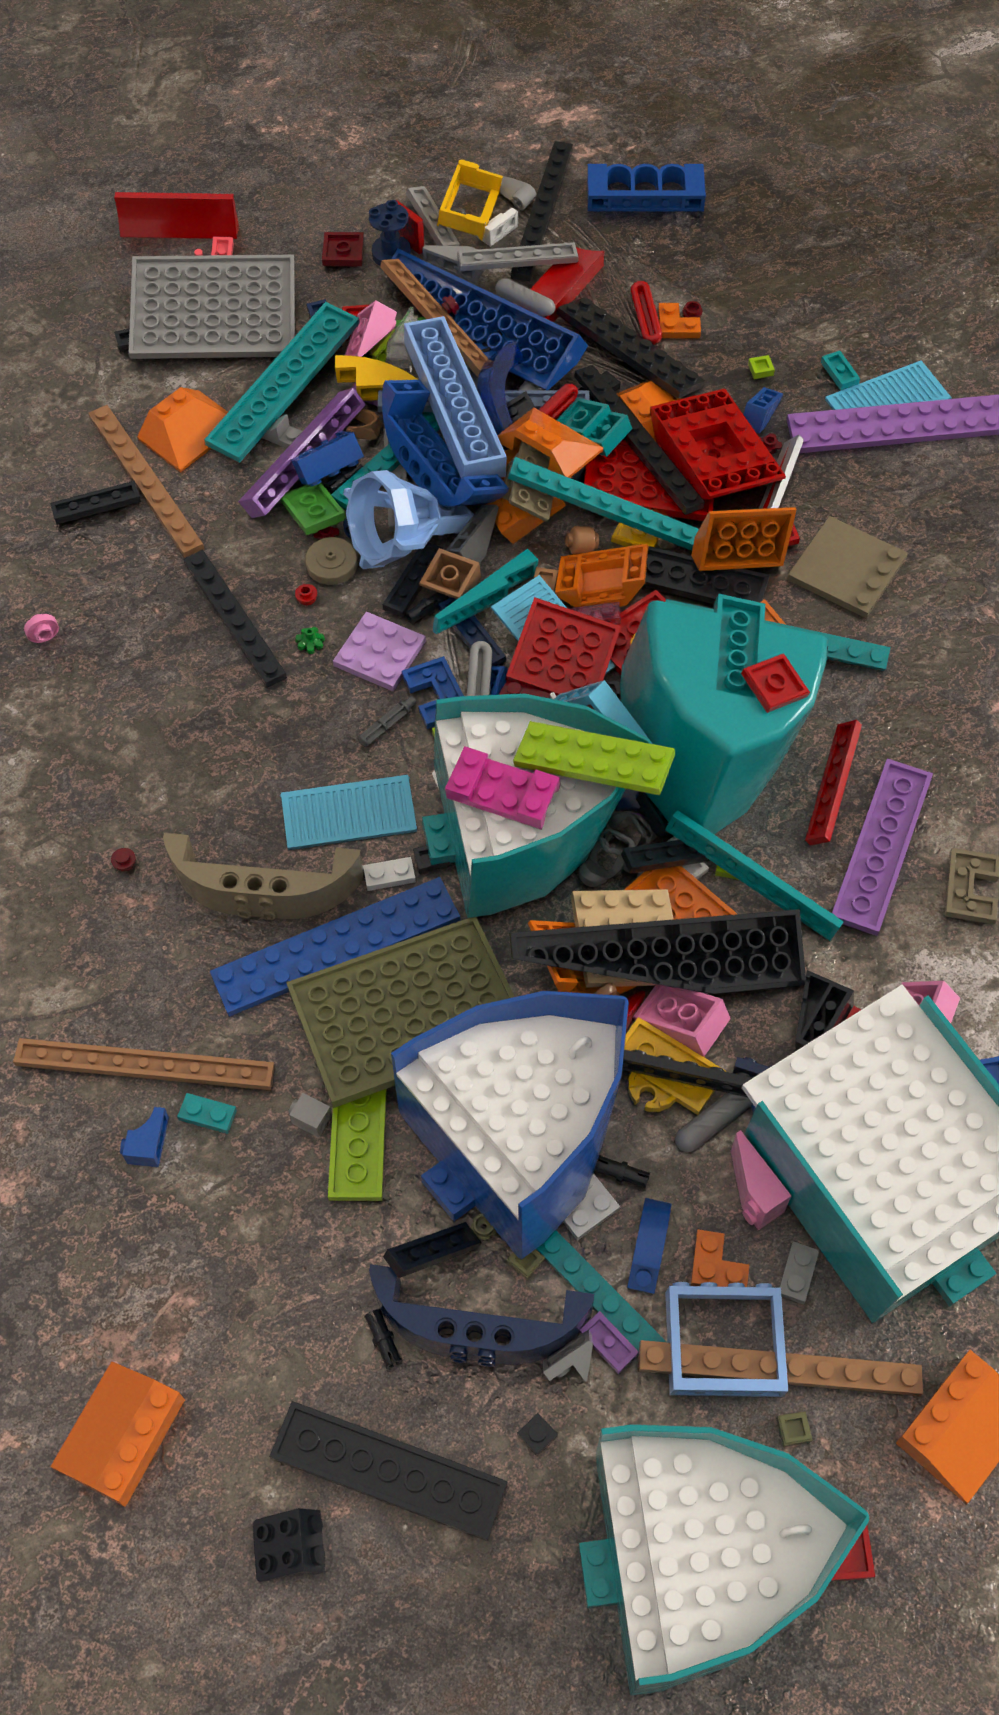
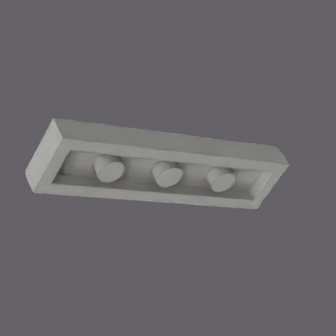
[406,186,460,246]

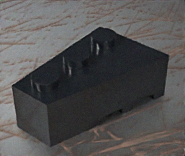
[795,970,854,1051]

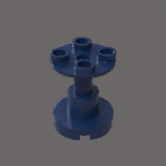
[369,200,411,266]

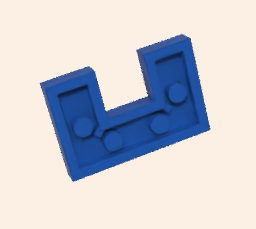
[401,656,464,729]

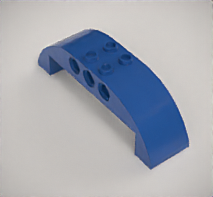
[382,380,509,507]

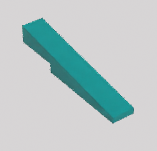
[433,548,539,634]

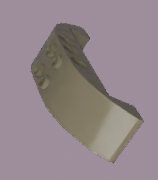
[163,833,364,920]

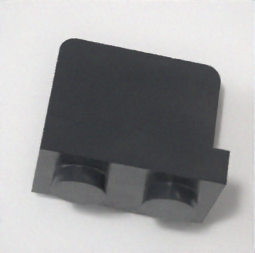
[253,1508,326,1582]

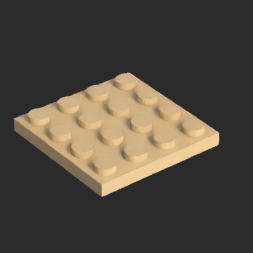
[570,889,674,987]

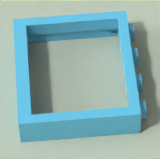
[554,680,653,744]

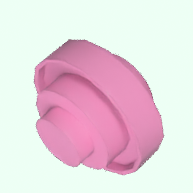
[24,614,59,643]

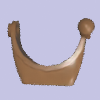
[346,410,382,440]

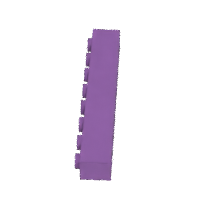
[238,388,366,518]

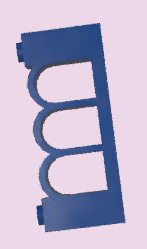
[587,164,706,211]

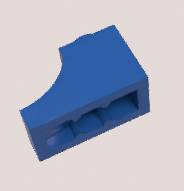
[120,1107,169,1167]

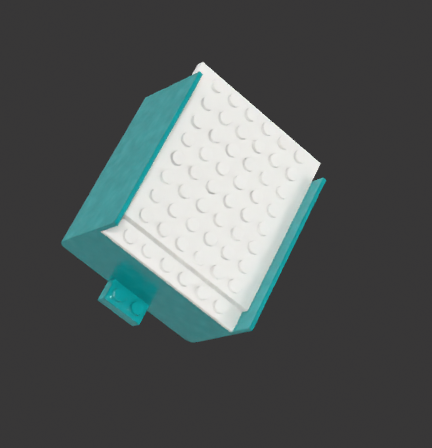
[742,984,999,1323]

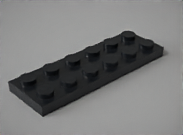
[642,546,770,604]

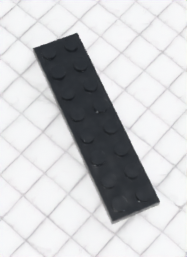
[556,297,705,399]
[269,1401,508,1541]

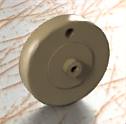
[305,537,358,585]

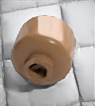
[565,526,599,554]

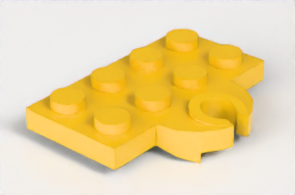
[624,1017,727,1115]

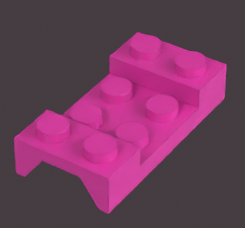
[445,746,560,830]

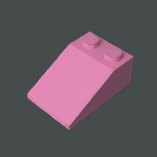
[345,300,397,357]
[633,985,731,1057]
[731,1130,791,1230]

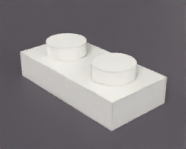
[363,857,416,891]

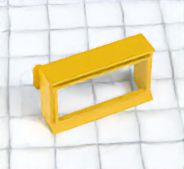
[437,160,503,241]

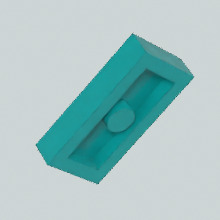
[821,350,860,390]
[177,1093,237,1134]

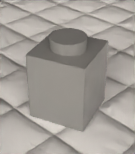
[289,1093,332,1138]

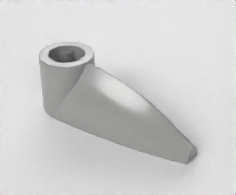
[500,176,537,210]

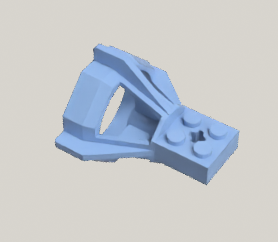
[343,470,474,569]

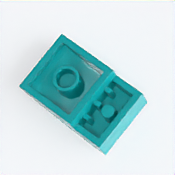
[557,398,632,457]

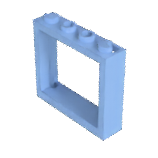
[665,1282,788,1397]

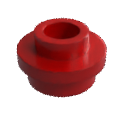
[295,584,318,605]

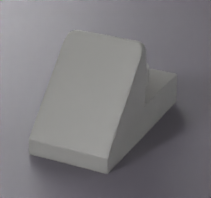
[262,414,303,448]
[543,1329,593,1382]

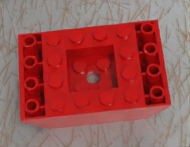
[650,388,786,499]

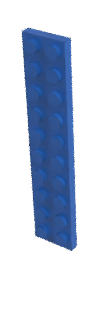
[210,877,460,1017]

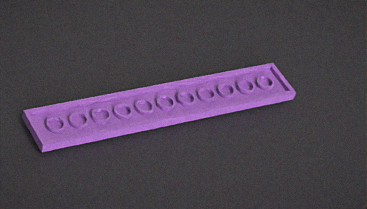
[786,395,999,453]

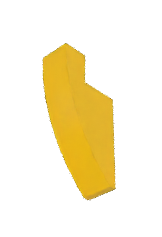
[335,355,418,401]

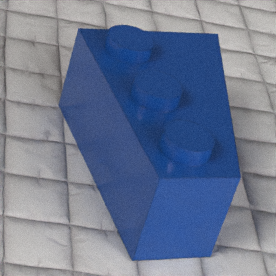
[291,431,364,487]

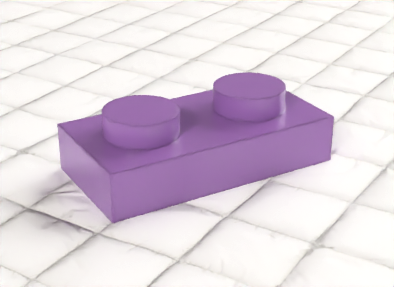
[579,1311,639,1374]

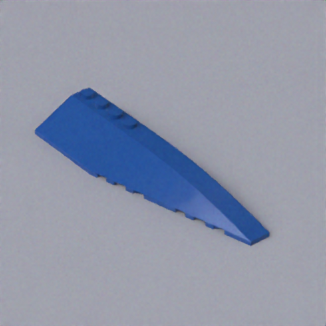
[392,249,588,390]

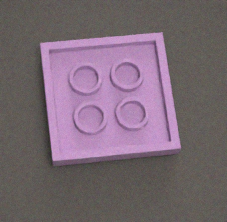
[333,612,426,692]

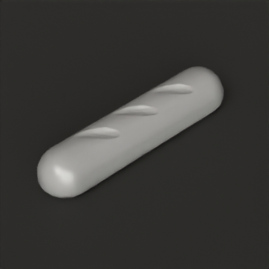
[495,278,556,317]
[467,641,492,696]
[675,1093,752,1152]

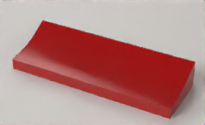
[114,192,239,239]
[522,247,604,322]

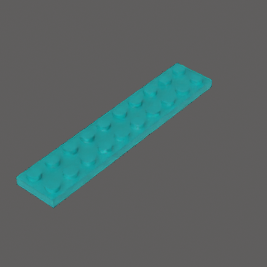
[204,302,360,463]

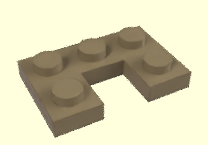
[944,848,999,925]

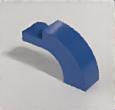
[627,1198,672,1294]

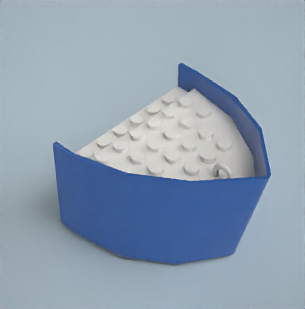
[391,991,629,1259]

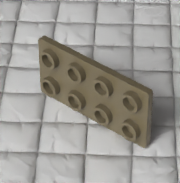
[502,441,553,522]

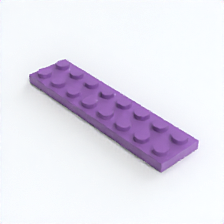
[832,758,933,936]

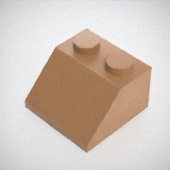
[419,548,481,599]

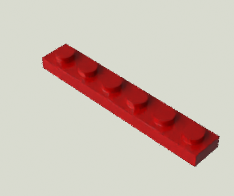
[805,720,862,845]

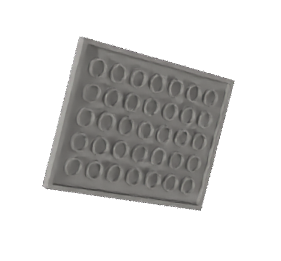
[129,255,295,359]

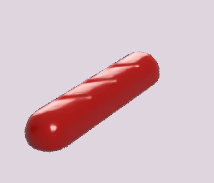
[630,281,662,345]
[539,384,578,420]

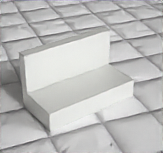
[474,208,518,247]

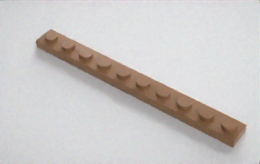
[380,259,506,388]
[88,405,204,558]
[13,1038,275,1090]
[638,1340,923,1396]

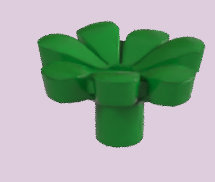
[295,627,325,654]

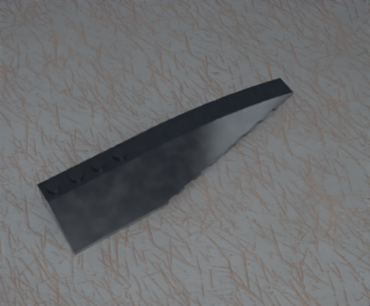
[509,909,806,994]

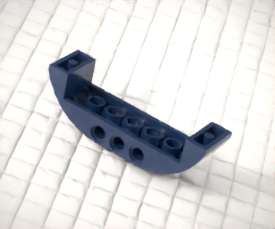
[369,1264,595,1367]

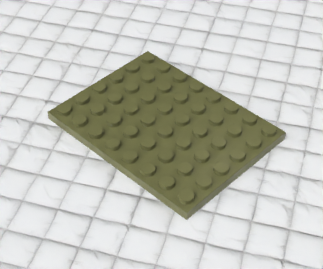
[286,917,515,1108]

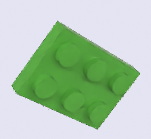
[281,483,346,535]

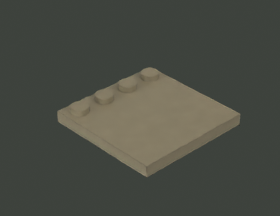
[787,516,908,618]

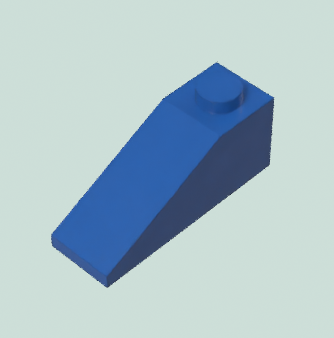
[743,387,783,434]

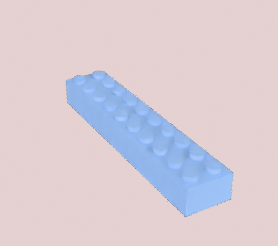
[404,316,507,479]

